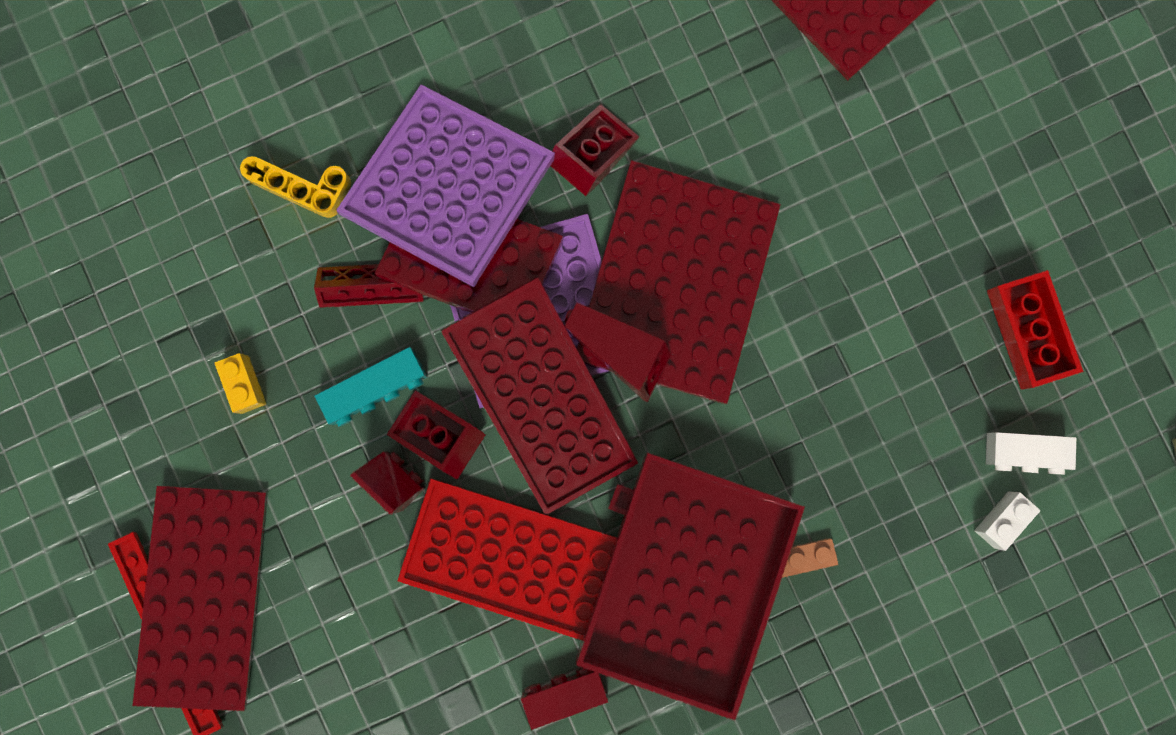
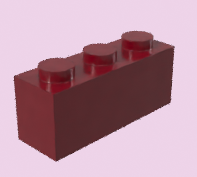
[521,667,608,730]

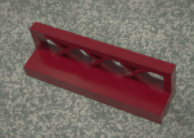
[314,264,424,308]

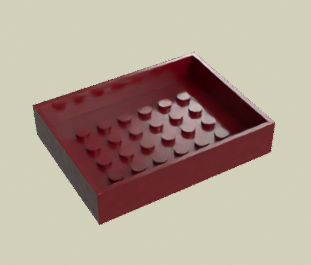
[576,453,805,720]

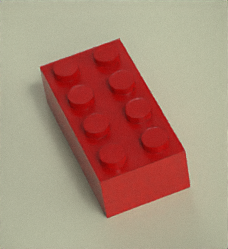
[987,270,1084,390]

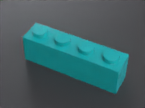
[315,347,428,427]

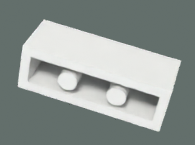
[986,433,1076,475]

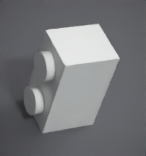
[974,491,1041,551]

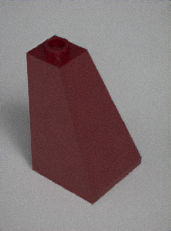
[565,303,671,402]

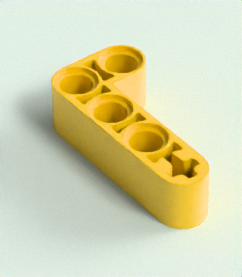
[240,156,351,218]

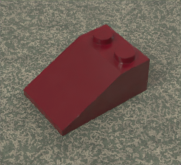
[551,104,639,196]
[386,390,486,479]
[350,451,425,515]

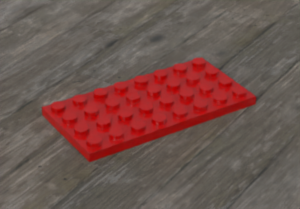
[397,478,617,640]

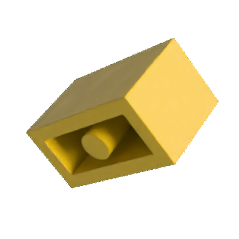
[215,353,266,414]

